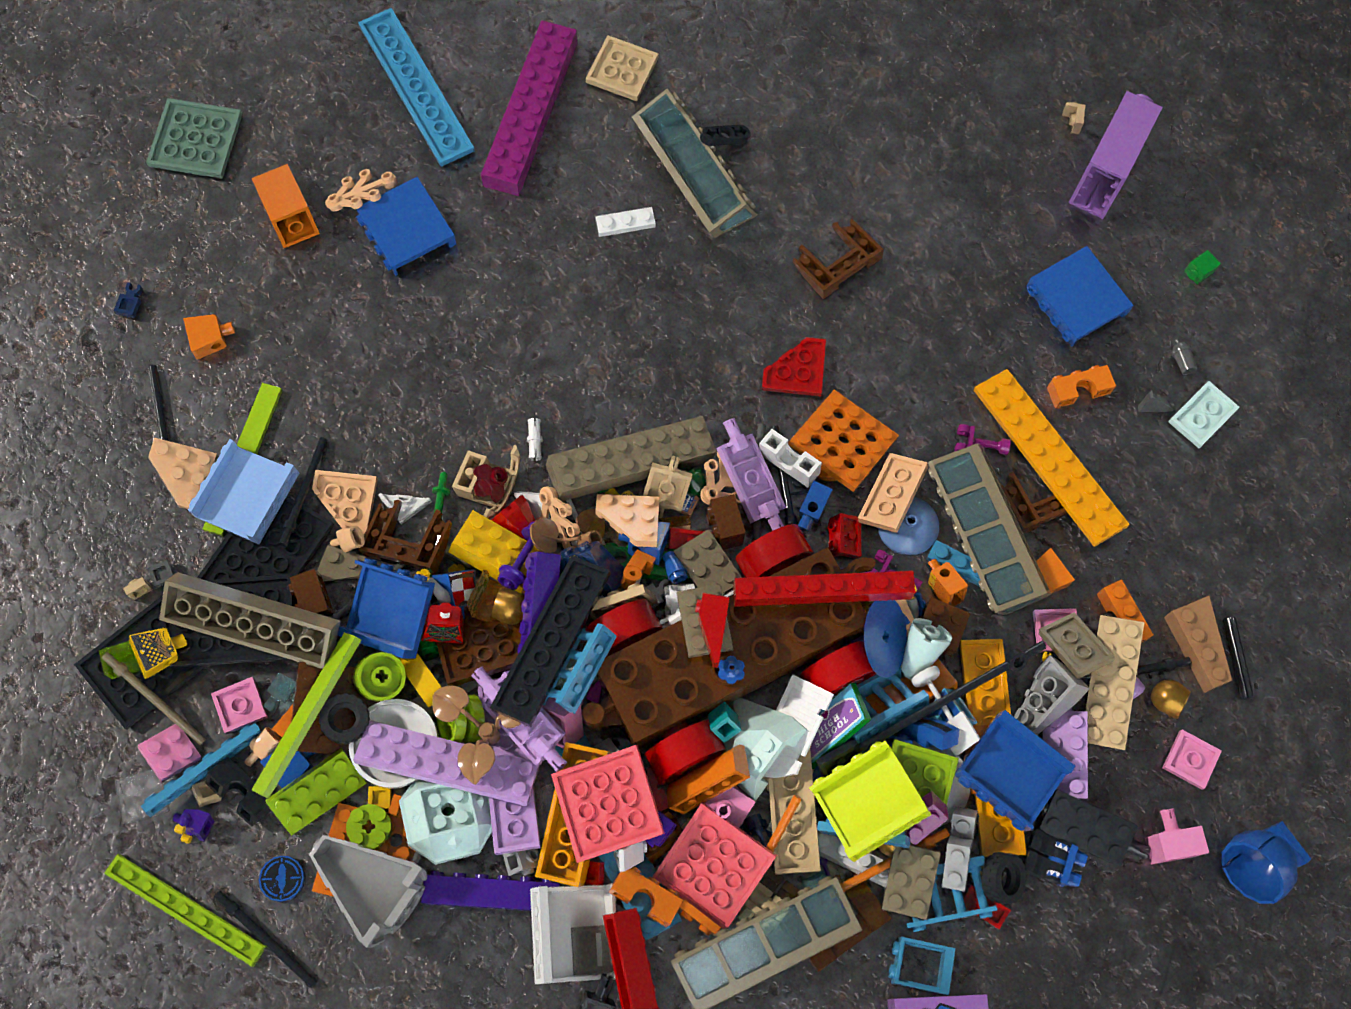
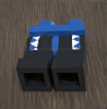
[1022,829,1088,887]

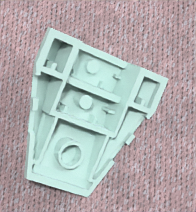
[723,698,807,801]

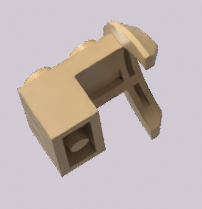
[452,445,520,519]

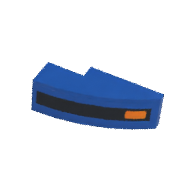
[901,718,960,751]

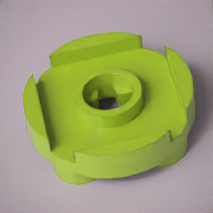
[346,804,392,850]

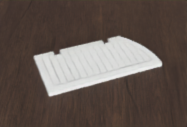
[763,675,834,778]

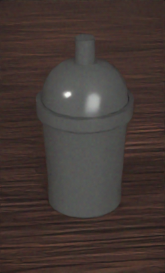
[1172,339,1198,375]

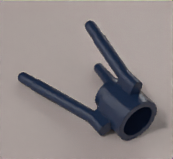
[743,813,772,847]

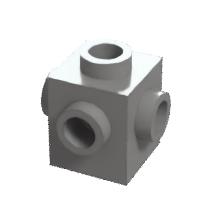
[503,848,540,877]

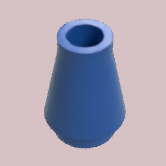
[662,551,687,584]

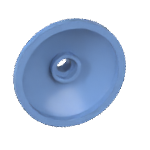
[878,497,939,556]

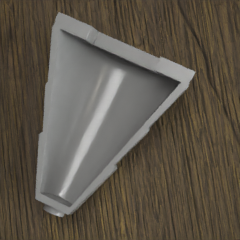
[309,835,427,948]

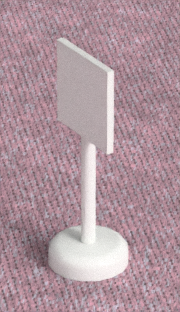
[911,666,981,757]

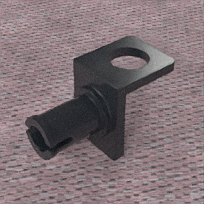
[579,973,616,1009]

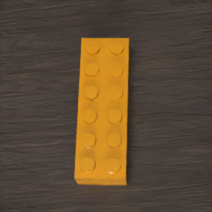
[535,742,614,887]

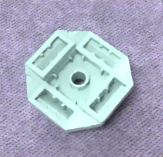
[399,779,492,865]

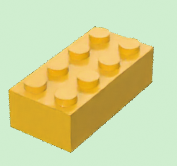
[448,510,541,593]

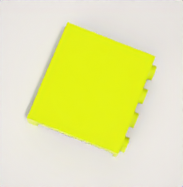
[809,741,932,862]

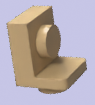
[1062,102,1085,134]

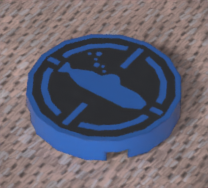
[259,856,305,902]

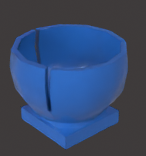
[1221,821,1311,904]

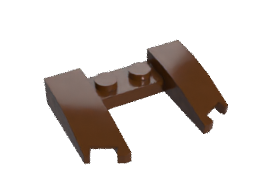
[793,219,884,299]
[1001,472,1067,534]
[358,500,452,575]
[784,873,892,972]

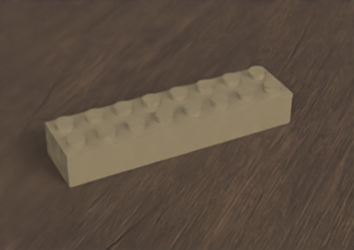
[546,416,717,501]
[159,572,340,669]

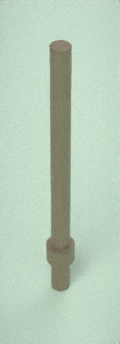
[101,652,206,745]

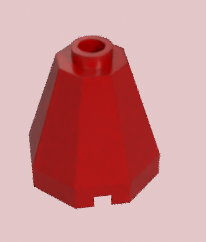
[491,495,535,541]

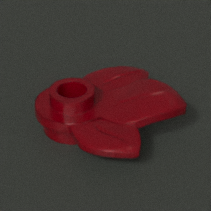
[473,464,508,503]

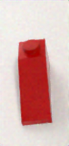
[695,593,730,668]

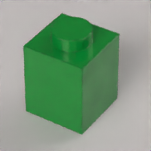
[1184,250,1221,285]

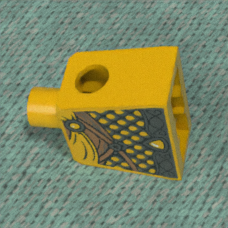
[129,628,187,679]

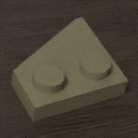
[317,545,367,582]

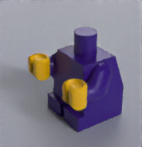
[173,809,215,844]

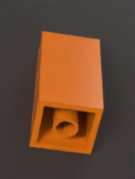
[251,164,320,248]

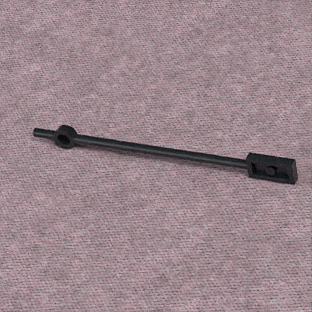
[816,641,1046,777]

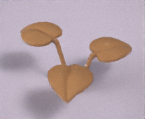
[530,509,605,553]
[432,686,522,785]

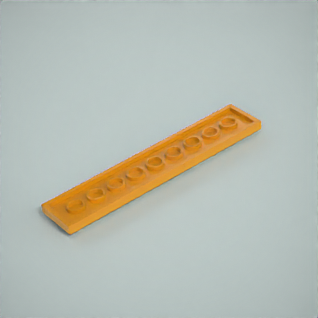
[973,369,1129,547]
[959,639,1027,857]

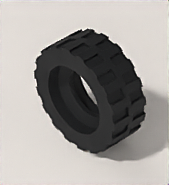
[319,693,370,744]
[981,852,1026,905]

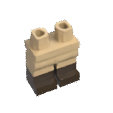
[737,867,800,936]

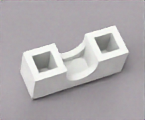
[759,429,822,487]

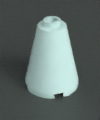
[901,618,952,680]

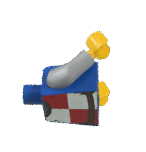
[413,564,476,619]

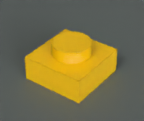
[368,786,392,810]

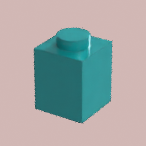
[707,702,742,743]

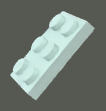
[1168,381,1239,448]

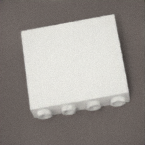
[530,883,617,984]

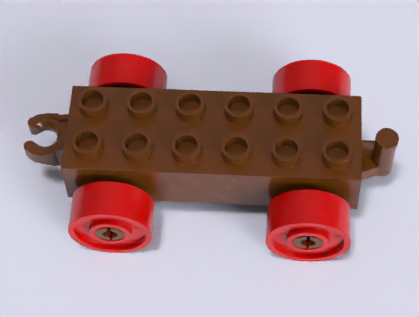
[583,524,877,785]

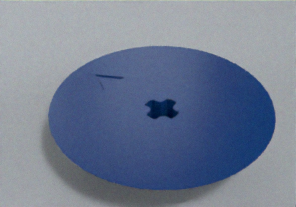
[864,600,907,678]

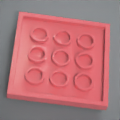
[551,745,665,863]
[653,802,777,929]

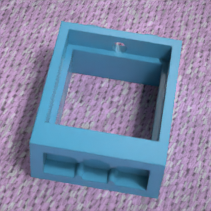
[888,937,955,995]

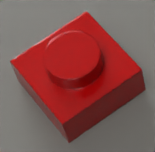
[585,861,605,885]

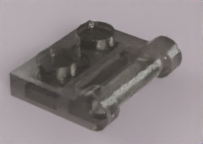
[571,925,614,975]

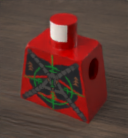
[422,602,464,644]

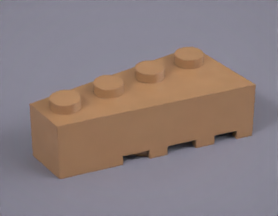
[1164,596,1232,693]

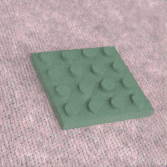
[146,98,243,179]

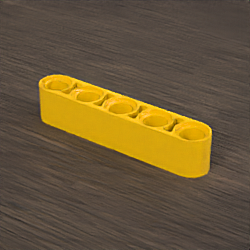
[395,653,442,708]

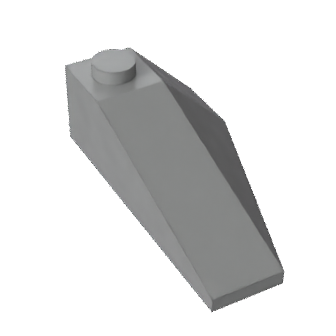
[1014,655,1090,735]

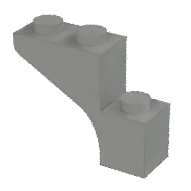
[942,807,978,891]

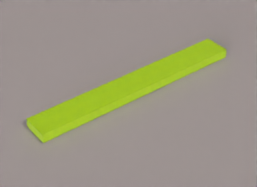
[202,383,283,537]
[252,632,361,799]
[104,854,266,967]

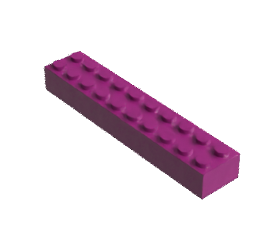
[481,20,577,196]

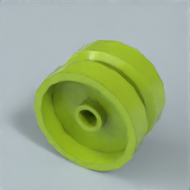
[352,652,406,702]
[436,694,485,743]

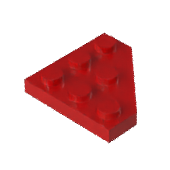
[762,337,826,397]

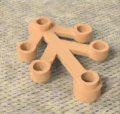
[325,169,398,211]
[700,451,741,505]
[536,486,580,549]

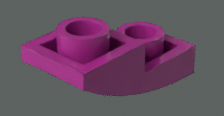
[582,680,602,729]

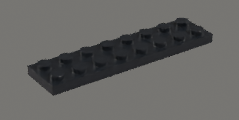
[490,556,611,727]

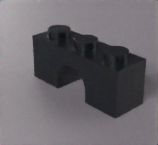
[205,757,272,827]

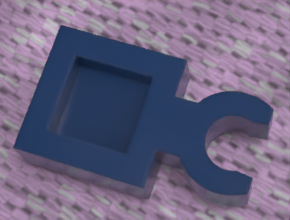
[113,282,143,318]

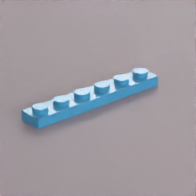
[141,723,261,817]

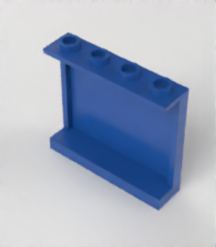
[356,177,457,276]
[1026,246,1134,347]
[338,558,435,659]
[955,710,1076,831]

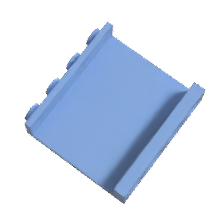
[188,439,300,544]

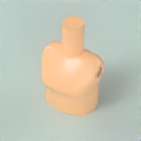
[330,526,365,552]
[244,727,282,767]

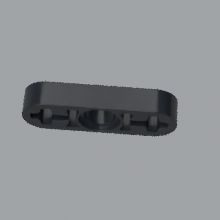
[700,125,751,146]

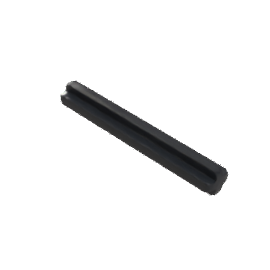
[1223,616,1254,699]

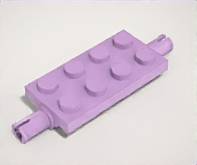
[716,418,786,531]
[472,667,567,772]
[1043,708,1088,800]

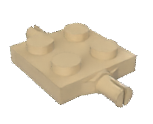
[643,456,692,519]

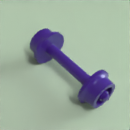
[498,522,534,590]

